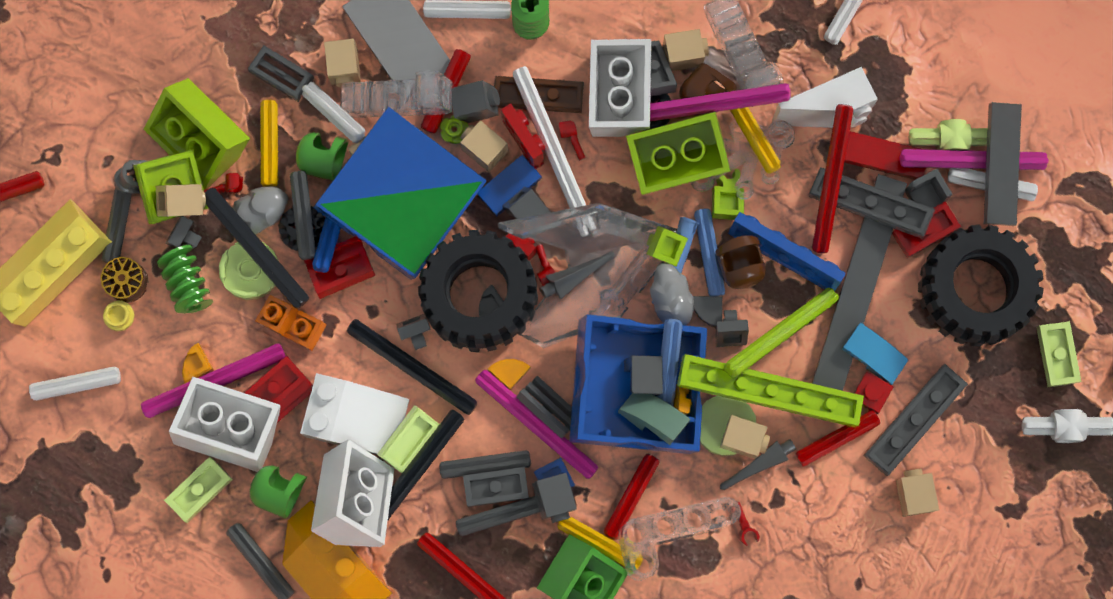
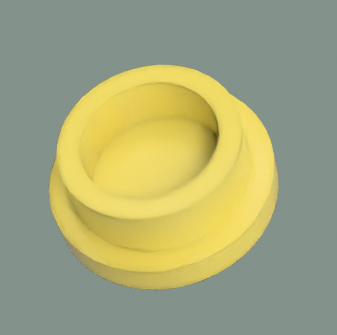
[103,301,134,331]

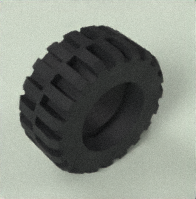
[918,224,1044,346]
[418,230,538,352]

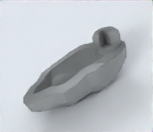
[233,187,288,234]
[650,263,694,325]

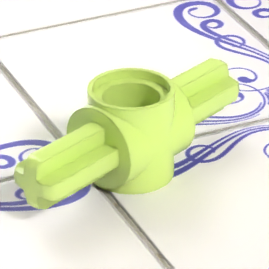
[908,119,988,150]

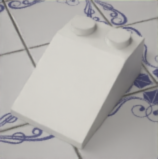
[772,67,877,128]
[300,373,410,455]

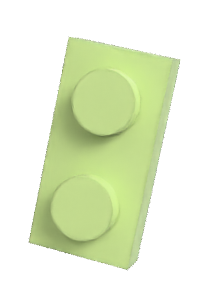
[1036,321,1081,387]
[164,457,233,523]

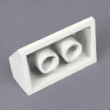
[589,39,652,137]
[169,377,281,472]
[311,440,394,547]

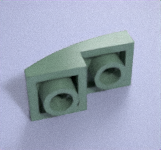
[618,393,691,445]

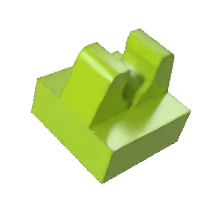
[646,226,688,267]

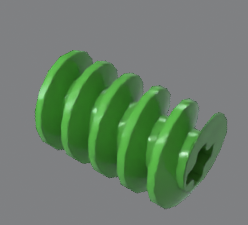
[511,0,550,40]
[157,245,213,314]

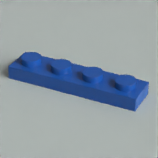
[728,212,846,291]

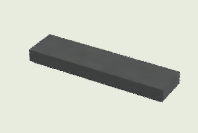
[983,102,1022,226]
[809,167,935,239]
[864,364,968,476]

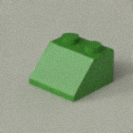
[537,534,629,599]

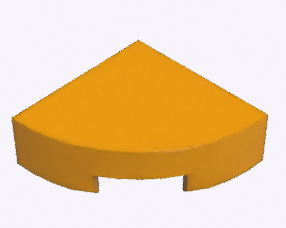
[182,343,214,383]
[488,359,531,390]
[673,384,691,415]

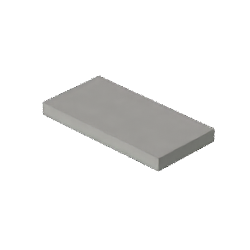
[342,0,450,103]

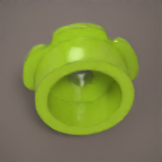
[440,115,469,144]

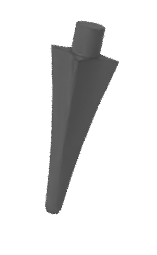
[540,252,615,299]
[720,439,796,490]

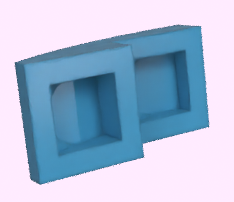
[842,322,908,385]

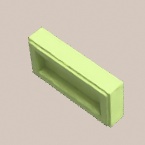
[377,405,440,473]

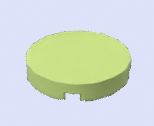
[219,242,279,300]
[700,396,756,456]

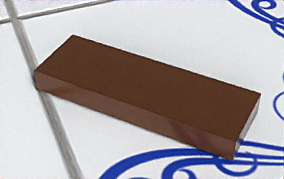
[494,76,584,113]

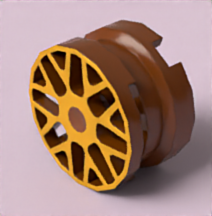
[100,257,149,303]

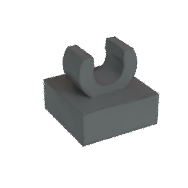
[165,216,202,248]
[715,310,749,347]
[397,314,430,350]

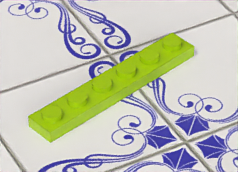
[677,354,864,427]

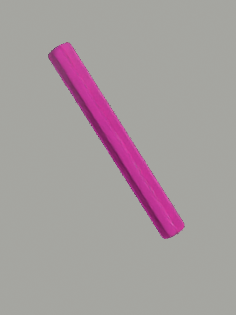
[650,83,791,121]
[900,149,1048,170]
[141,344,286,418]
[475,370,598,479]

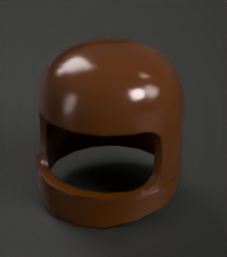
[679,63,737,116]
[715,235,766,289]

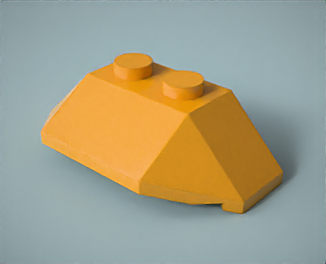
[282,500,392,599]

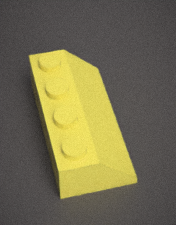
[0,199,112,327]

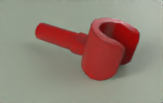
[559,120,586,161]
[204,173,243,193]
[536,245,555,286]
[733,502,760,546]

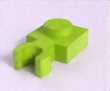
[712,168,744,220]

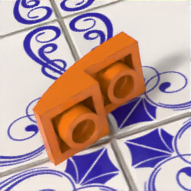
[255,295,327,351]

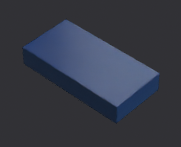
[477,155,542,217]

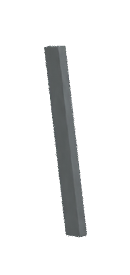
[812,174,907,391]

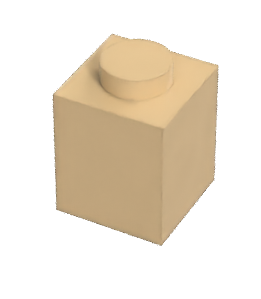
[663,29,709,71]
[324,39,361,88]
[460,120,509,172]
[156,184,206,217]
[720,415,770,459]
[896,469,939,517]

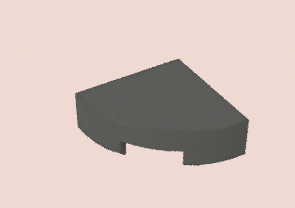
[479,284,504,317]
[693,296,722,328]

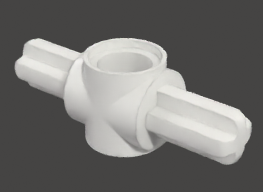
[1022,409,1113,443]

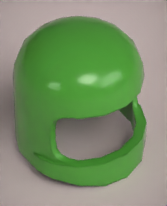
[296,132,349,181]
[250,465,307,518]

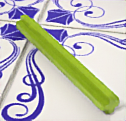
[724,288,839,378]

